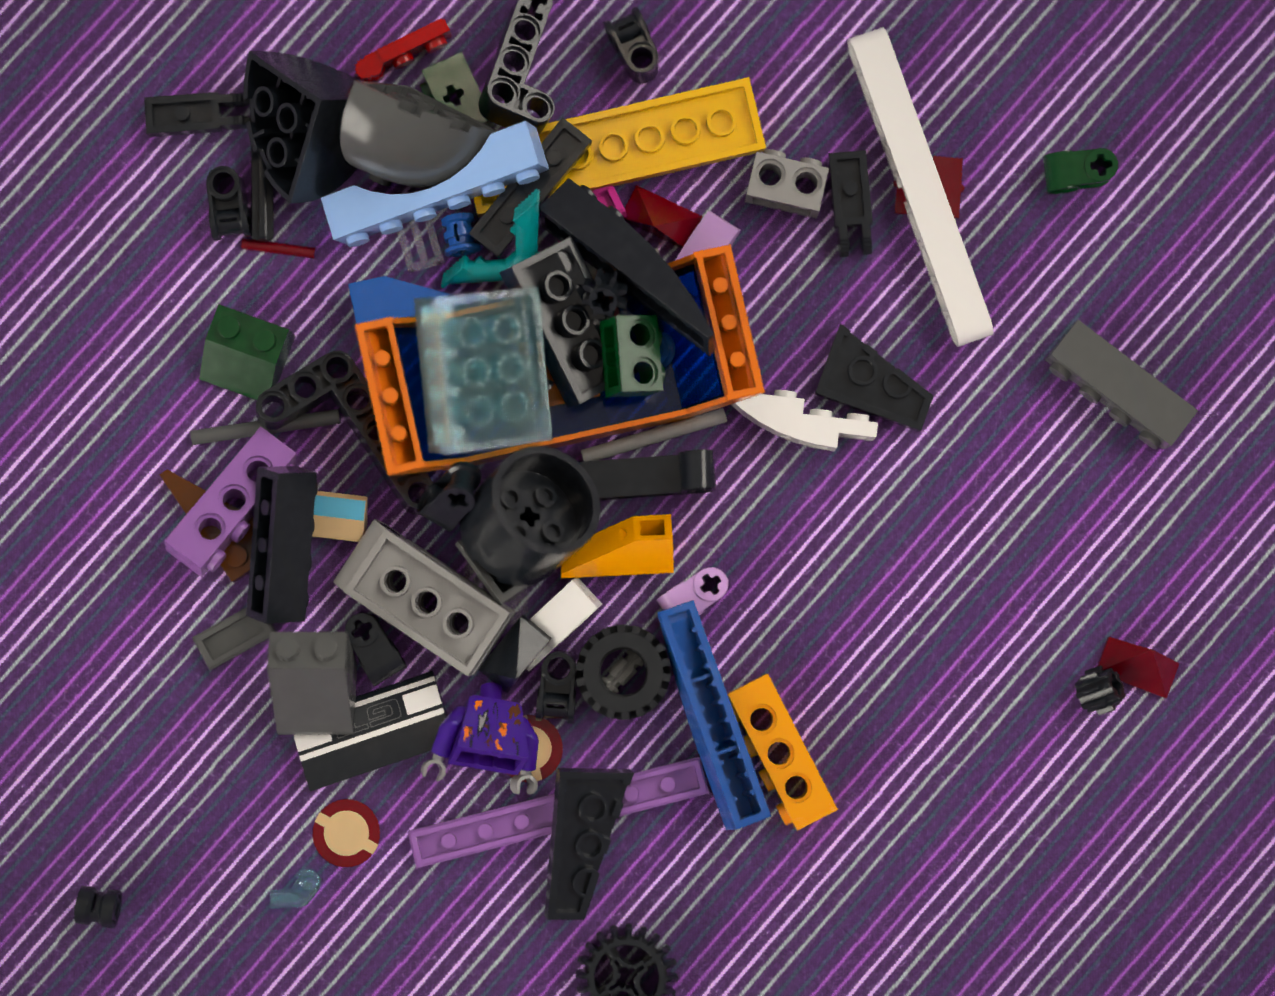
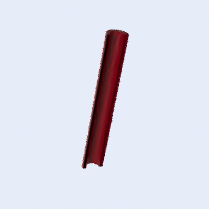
[241,238,316,259]

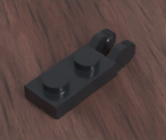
[144,92,251,137]
[828,150,873,257]

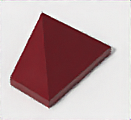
[624,185,703,248]
[1097,637,1180,699]

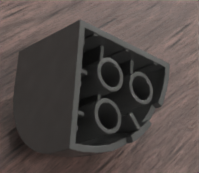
[340,81,498,189]

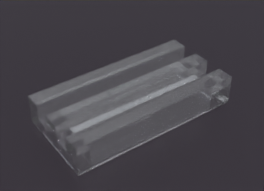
[397,219,445,273]

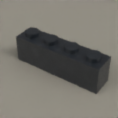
[246,466,318,624]

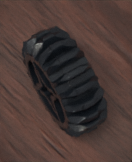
[575,923,678,996]

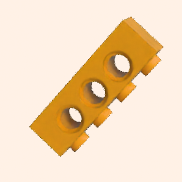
[727,673,838,831]

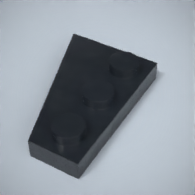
[814,323,933,432]

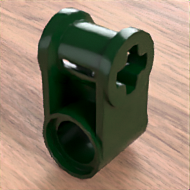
[1043,148,1118,194]

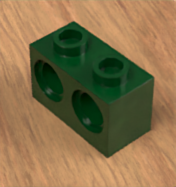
[600,315,665,397]

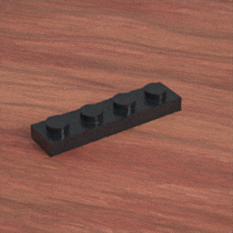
[469,117,592,258]

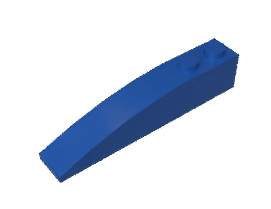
[657,600,771,830]

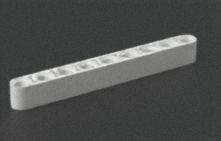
[847,27,994,347]

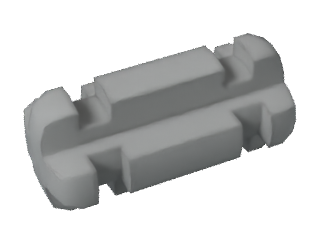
[602,650,644,693]

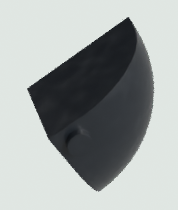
[243,51,359,203]

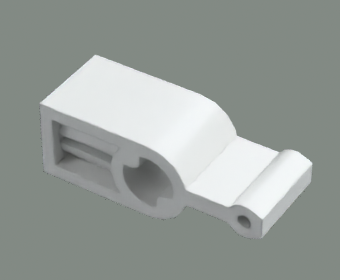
[527,578,603,671]

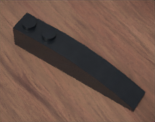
[539,178,714,356]

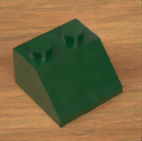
[199,304,296,405]

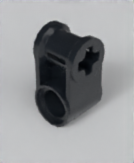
[603,7,659,84]
[206,166,251,241]
[416,461,482,531]
[345,613,407,686]
[536,650,576,724]

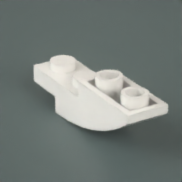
[730,390,878,451]

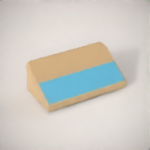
[312,491,368,542]

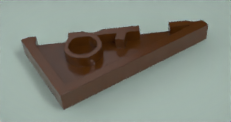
[159,469,254,583]

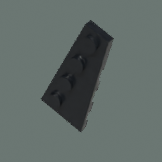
[544,768,634,920]

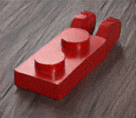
[354,18,452,82]

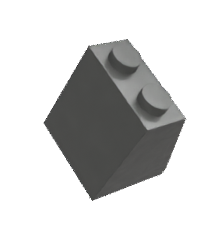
[267,632,357,735]

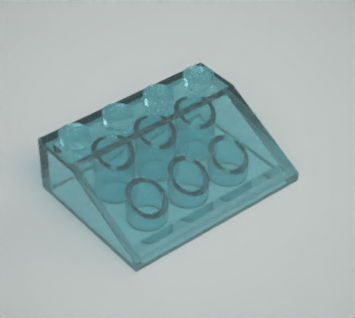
[414,287,552,454]

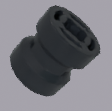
[74,885,122,929]

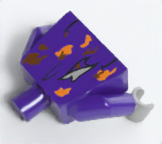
[421,682,539,795]

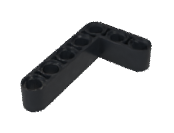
[256,350,434,515]

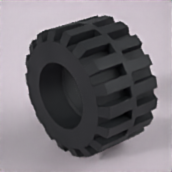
[576,624,671,720]

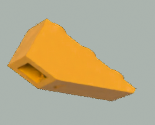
[561,514,674,578]

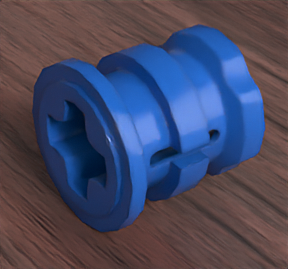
[441,213,481,257]

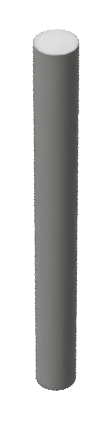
[581,408,727,462]

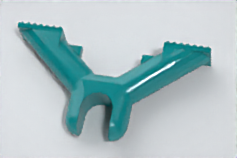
[441,189,540,289]

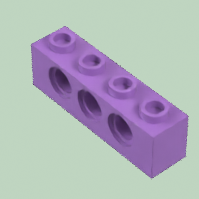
[164,426,297,577]

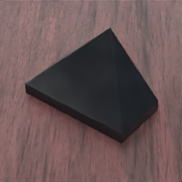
[479,615,552,693]

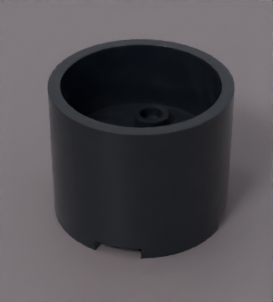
[460,446,601,586]

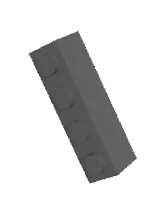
[1045,320,1198,450]

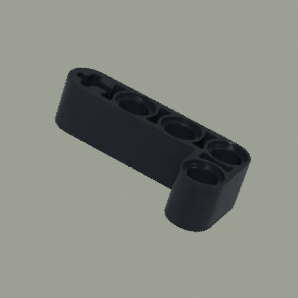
[478,0,555,134]
[579,449,716,501]

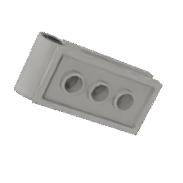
[333,519,516,676]

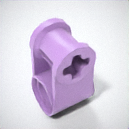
[656,567,728,615]

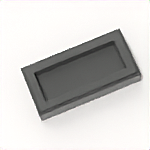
[192,607,276,670]

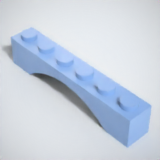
[321,121,549,247]

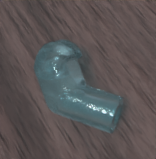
[270,868,321,909]

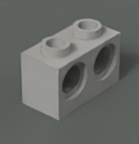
[745,149,829,219]

